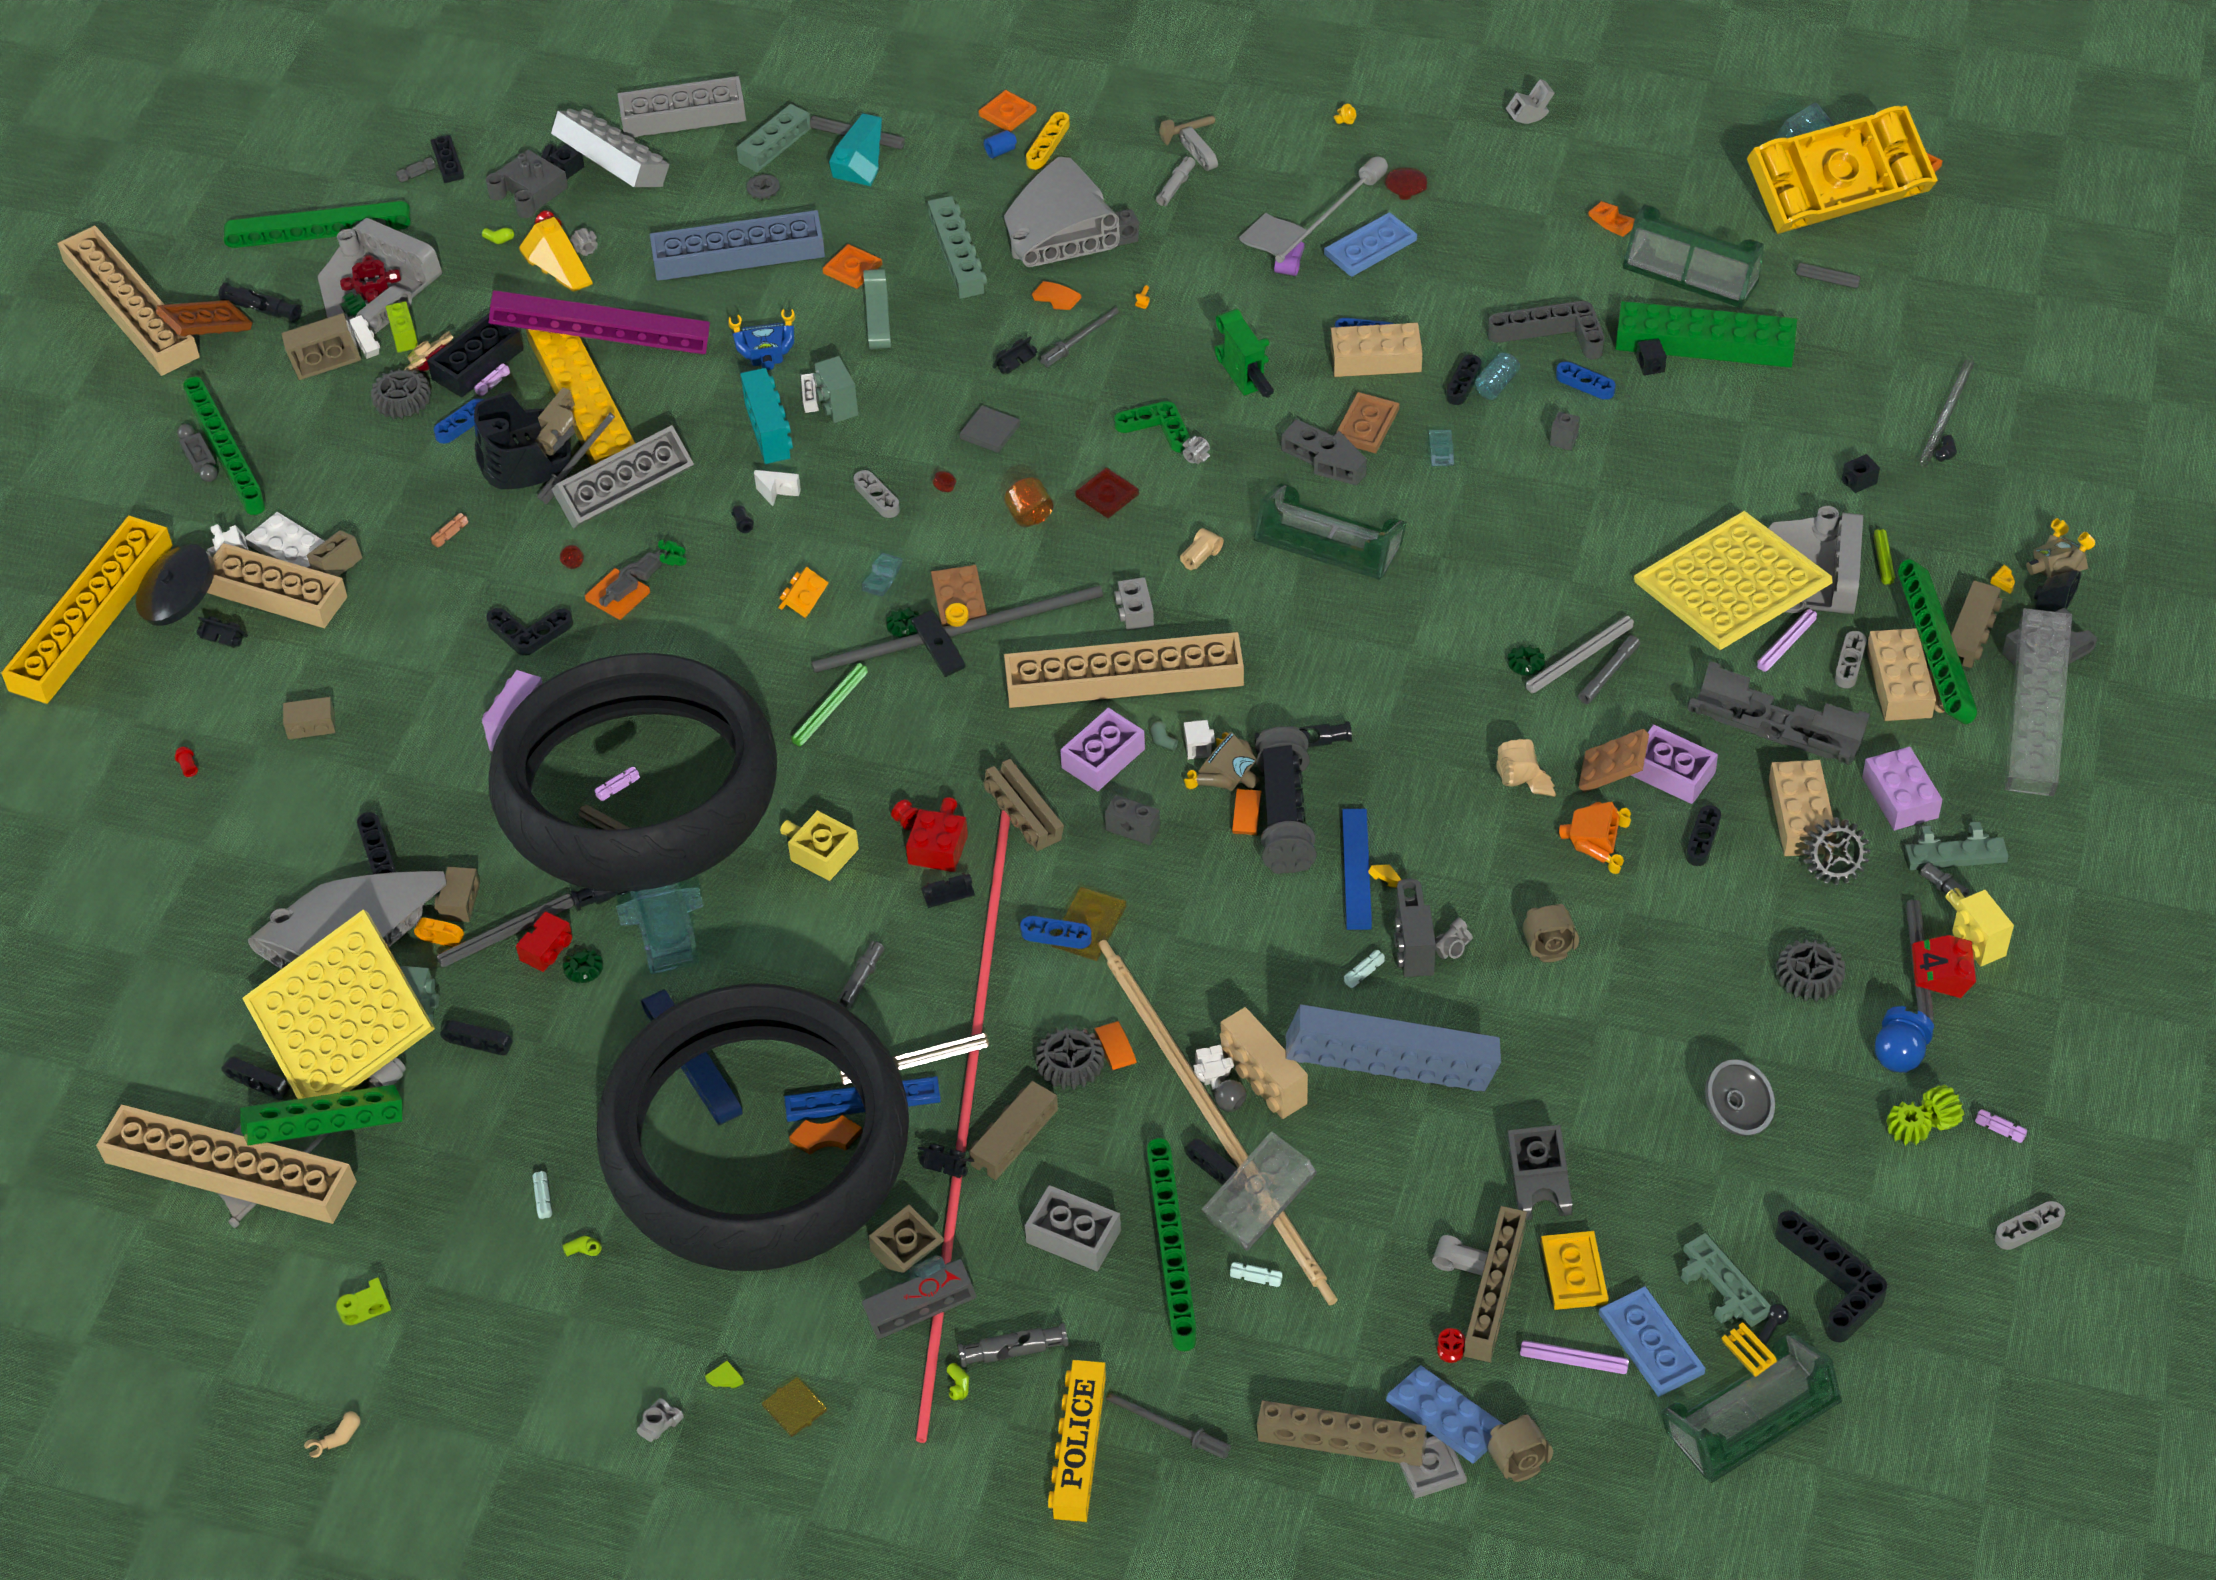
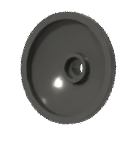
[1705,1059,1775,1136]

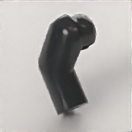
[1935,435,1957,462]

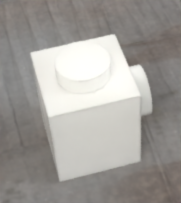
[1184,720,1215,759]

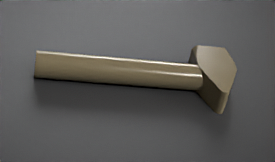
[1159,115,1215,145]

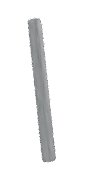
[1526,616,1634,694]

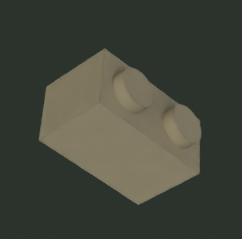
[307,530,362,577]
[283,697,335,739]
[435,867,480,922]

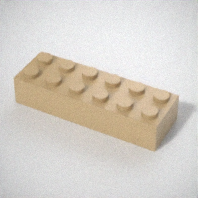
[207,543,347,629]

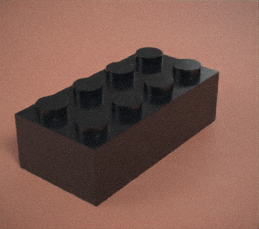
[427,313,524,398]

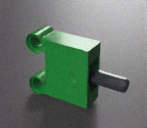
[1215,308,1274,398]

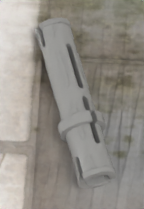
[1156,156,1196,206]

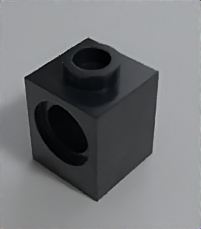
[549,144,585,179]
[1636,338,1667,376]
[1842,454,1880,493]

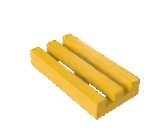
[1721,1322,1777,1377]

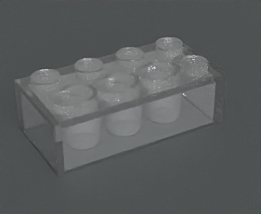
[1201,1131,1317,1251]

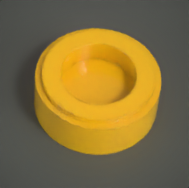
[945,603,969,627]

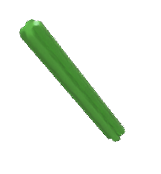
[791,663,868,747]

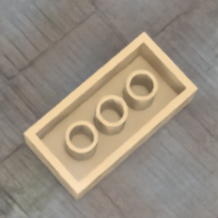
[1331,323,1422,377]
[1867,628,1936,721]
[1769,760,1837,856]
[1220,1007,1308,1119]

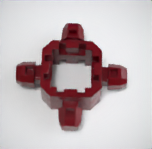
[340,255,401,304]

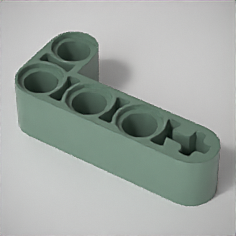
[863,269,891,350]

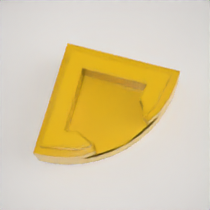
[1990,565,2015,594]
[1368,864,1401,888]

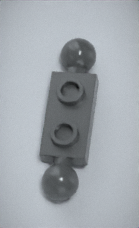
[177,424,218,482]

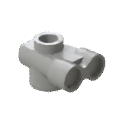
[1435,917,1473,959]
[637,1398,684,1442]

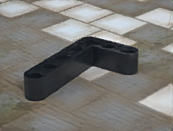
[357,812,396,874]
[1775,1210,1888,1343]

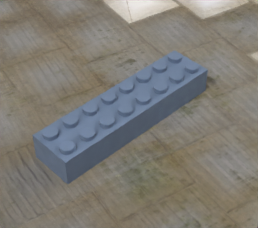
[650,210,825,281]
[1286,1004,1501,1092]

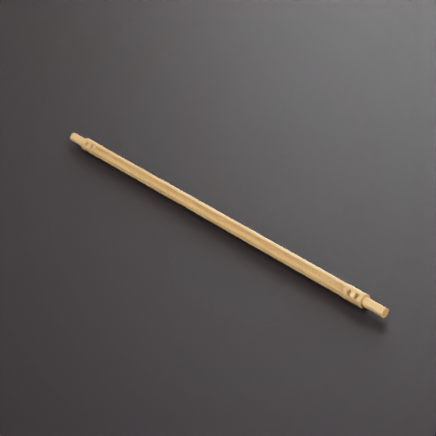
[1098,940,1338,1305]

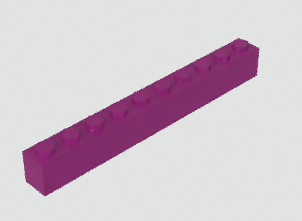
[489,290,710,355]

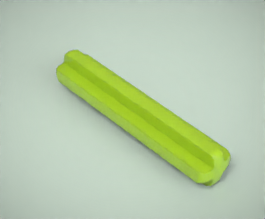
[1873,529,1895,585]

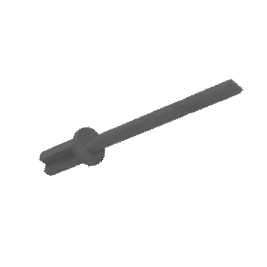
[1040,307,1119,368]
[536,412,615,505]
[1106,1393,1231,1459]

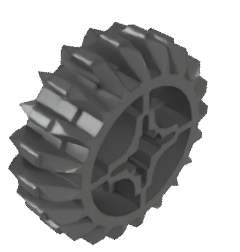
[371,368,431,420]
[1802,818,1870,885]
[1776,938,1846,1002]
[1036,1026,1104,1090]

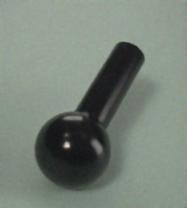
[1757,1303,1789,1346]

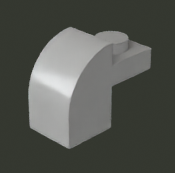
[1506,79,1555,124]

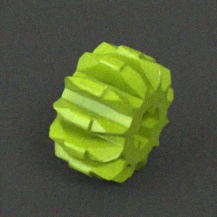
[1921,1084,1964,1131]
[1886,1101,1932,1146]

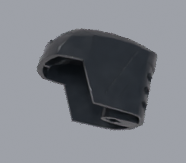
[474,391,571,489]

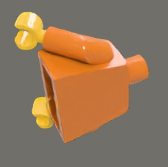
[1559,802,1631,874]

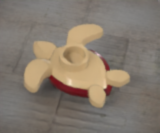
[403,331,454,372]

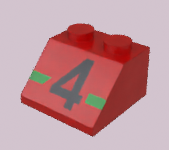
[1912,935,1976,998]

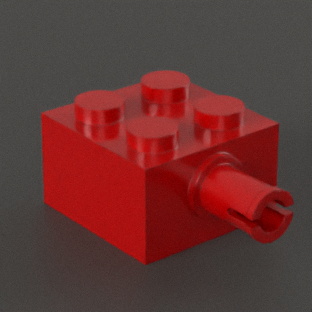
[906,797,968,872]

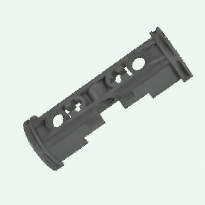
[1688,661,1870,765]

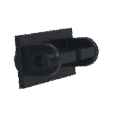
[993,336,1037,374]
[197,616,248,648]
[921,873,975,908]
[918,1143,974,1178]

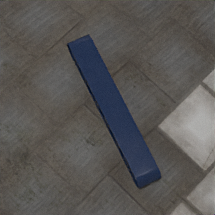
[641,989,743,1126]

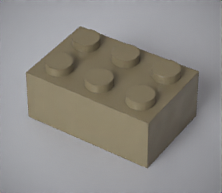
[281,313,361,380]

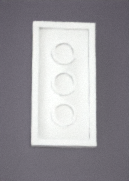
[245,512,325,569]

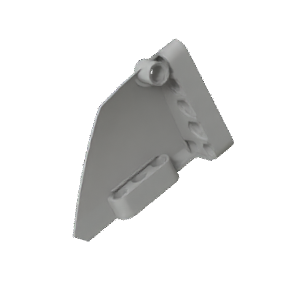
[1004,157,1120,267]
[317,218,442,348]
[1768,506,1863,614]
[248,871,446,969]

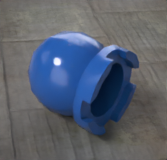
[1874,1006,1934,1073]

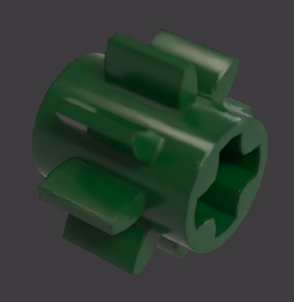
[340,292,366,318]

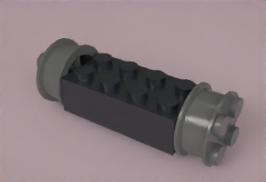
[1255,726,1316,874]

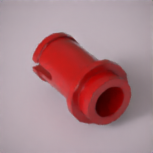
[175,747,198,777]

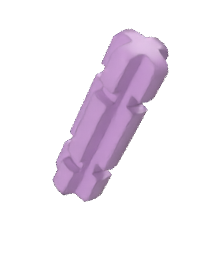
[474,363,510,396]
[595,767,640,801]
[1975,1109,2027,1143]

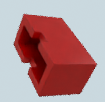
[516,911,573,972]

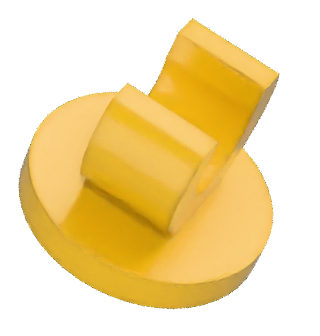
[1334,104,1356,125]

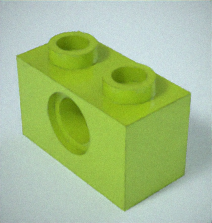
[385,301,418,353]

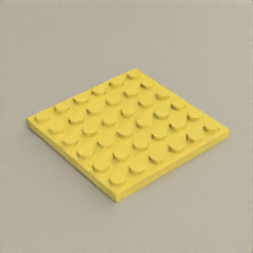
[1634,511,1833,650]
[242,909,435,1099]

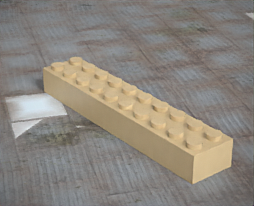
[57,226,200,376]
[1004,632,1244,708]
[96,1104,357,1224]

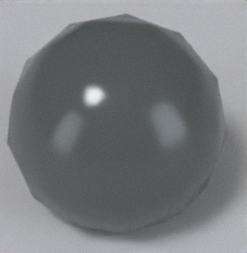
[1215,1080,1247,1112]

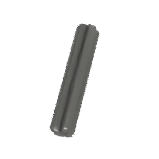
[1796,263,1861,288]

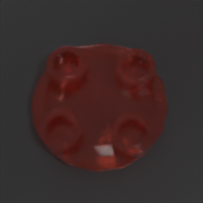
[1386,167,1427,200]

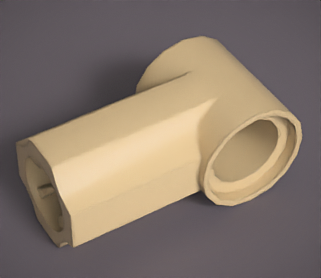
[1180,528,1224,571]

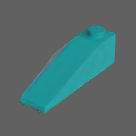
[829,113,882,186]

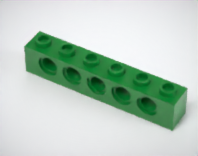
[240,1084,402,1146]

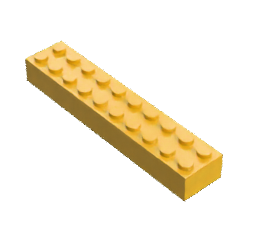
[526,329,635,466]
[1,515,173,704]

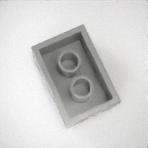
[1025,1185,1121,1272]

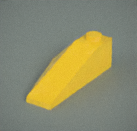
[519,217,593,292]

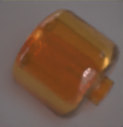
[1004,477,1054,527]

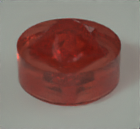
[933,471,956,492]
[560,545,584,569]

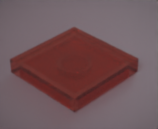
[1075,468,1139,518]

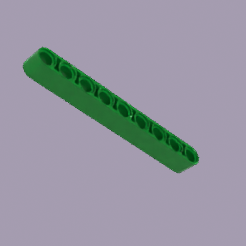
[224,201,410,248]
[183,377,265,515]
[1898,559,1977,724]
[1147,1138,1196,1352]

